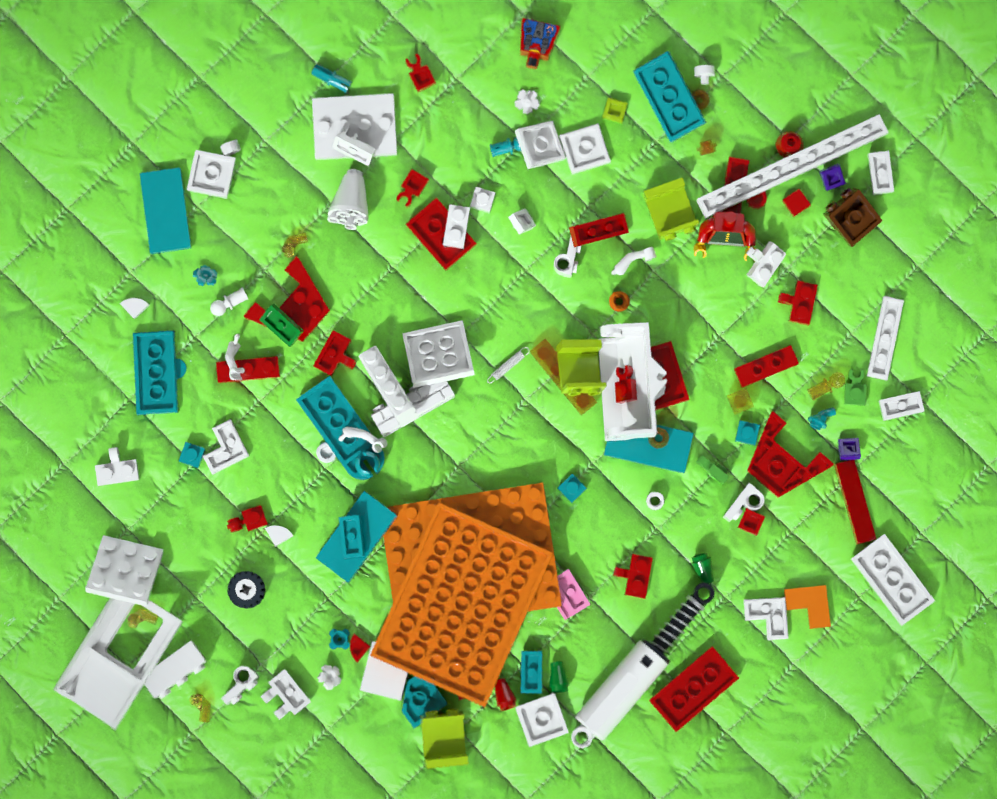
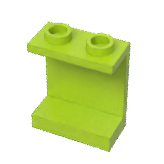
[643,177,699,241]
[556,339,607,396]
[420,709,468,769]

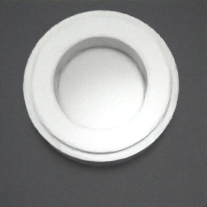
[316,442,336,463]

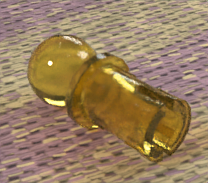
[807,372,845,401]

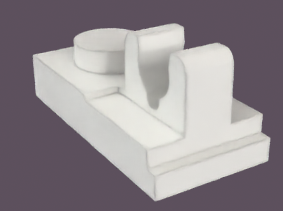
[332,128,376,166]

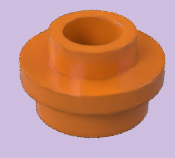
[609,291,630,312]

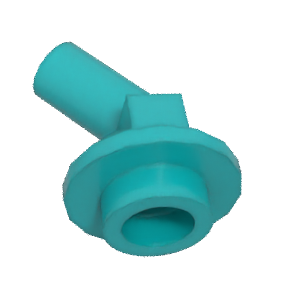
[808,407,836,430]

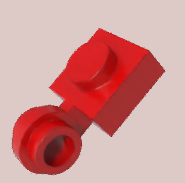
[226,505,268,533]

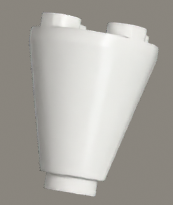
[327,169,369,230]

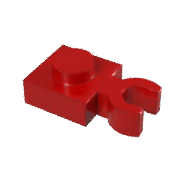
[405,54,436,93]
[396,169,429,208]
[615,365,637,404]

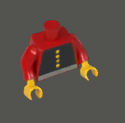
[693,211,756,261]

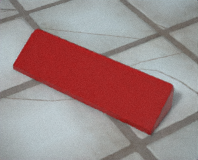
[834,460,876,545]

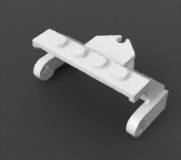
[599,322,667,441]

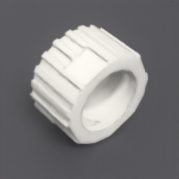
[220,140,241,156]
[646,492,665,511]

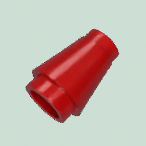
[494,678,517,711]

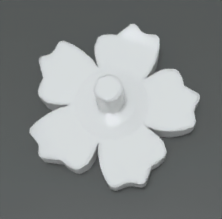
[515,90,540,115]
[317,664,341,690]

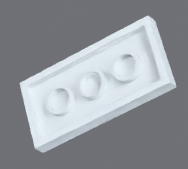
[851,534,935,626]

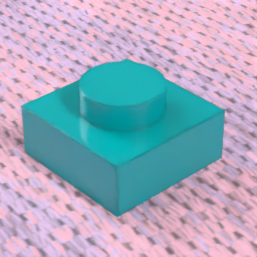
[735,420,760,446]
[179,442,206,469]
[557,474,587,503]

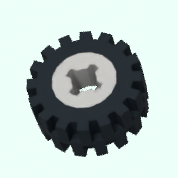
[227,571,266,609]

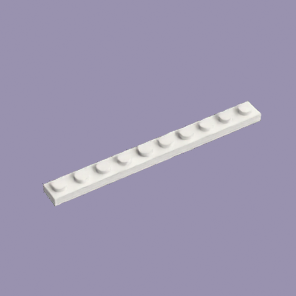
[696,115,889,219]

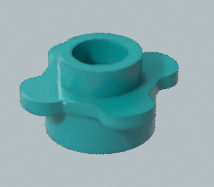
[329,629,350,650]

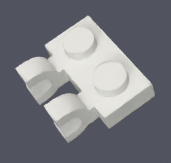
[261,669,311,720]

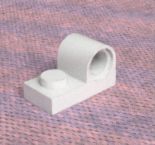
[723,483,764,522]

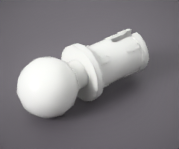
[210,288,248,316]

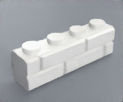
[358,346,419,427]
[371,381,455,438]

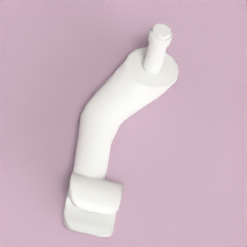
[611,247,656,275]
[225,334,245,380]
[338,427,387,453]

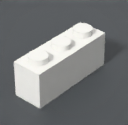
[144,641,208,699]

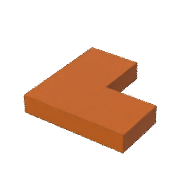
[784,585,831,629]

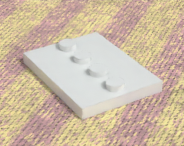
[312,94,397,160]

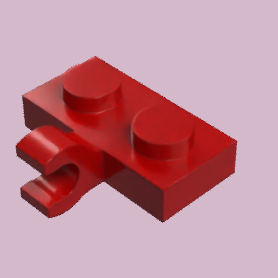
[778,281,818,326]
[313,330,357,377]
[613,554,653,599]

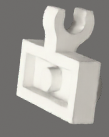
[746,241,786,287]
[95,447,140,486]

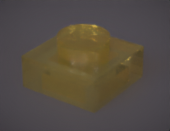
[726,388,754,415]

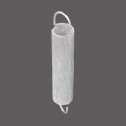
[487,347,529,383]

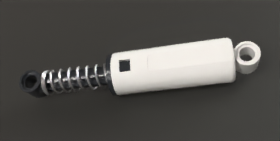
[571,583,715,748]

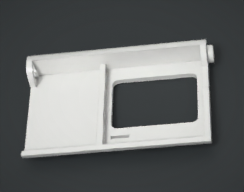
[53,598,183,730]

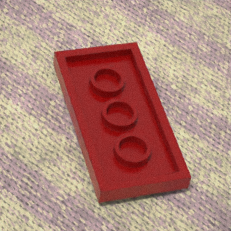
[649,646,739,732]

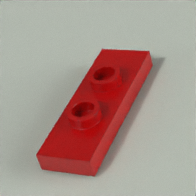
[734,345,799,388]

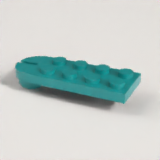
[296,376,385,480]

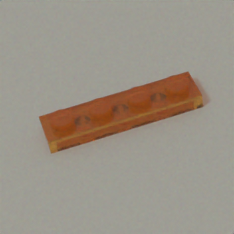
[529,338,597,416]

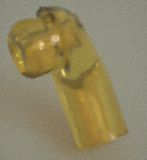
[282,232,308,258]
[127,609,159,628]
[189,693,211,723]

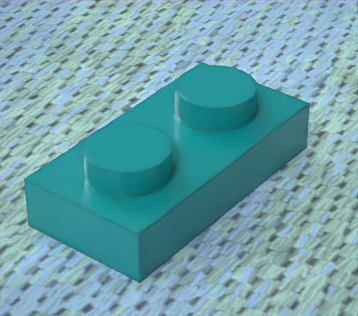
[339,515,365,559]
[521,651,542,693]

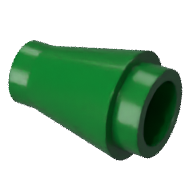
[691,553,714,584]
[549,661,570,693]

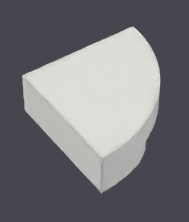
[120,298,150,319]
[265,526,293,546]

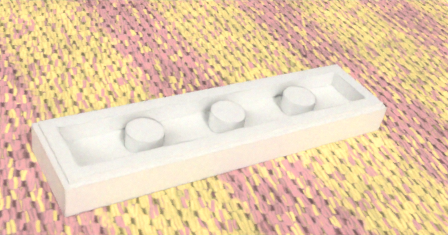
[867,296,904,381]

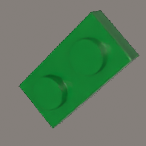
[259,304,304,347]

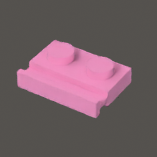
[557,569,591,620]

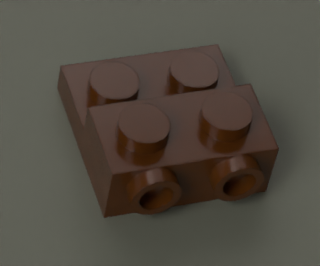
[823,188,883,247]

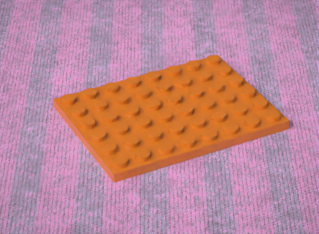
[383,483,562,612]
[370,502,553,707]

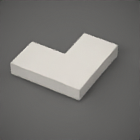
[203,419,249,475]
[743,597,788,640]

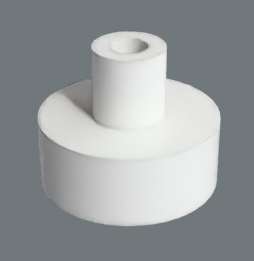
[694,65,715,84]

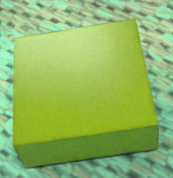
[603,97,628,123]

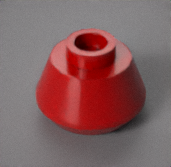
[776,131,804,158]

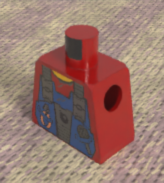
[520,18,560,69]

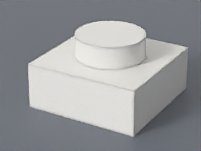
[470,187,495,213]
[508,208,536,234]

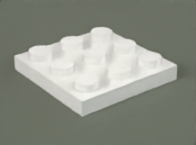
[402,320,475,388]
[86,535,163,606]

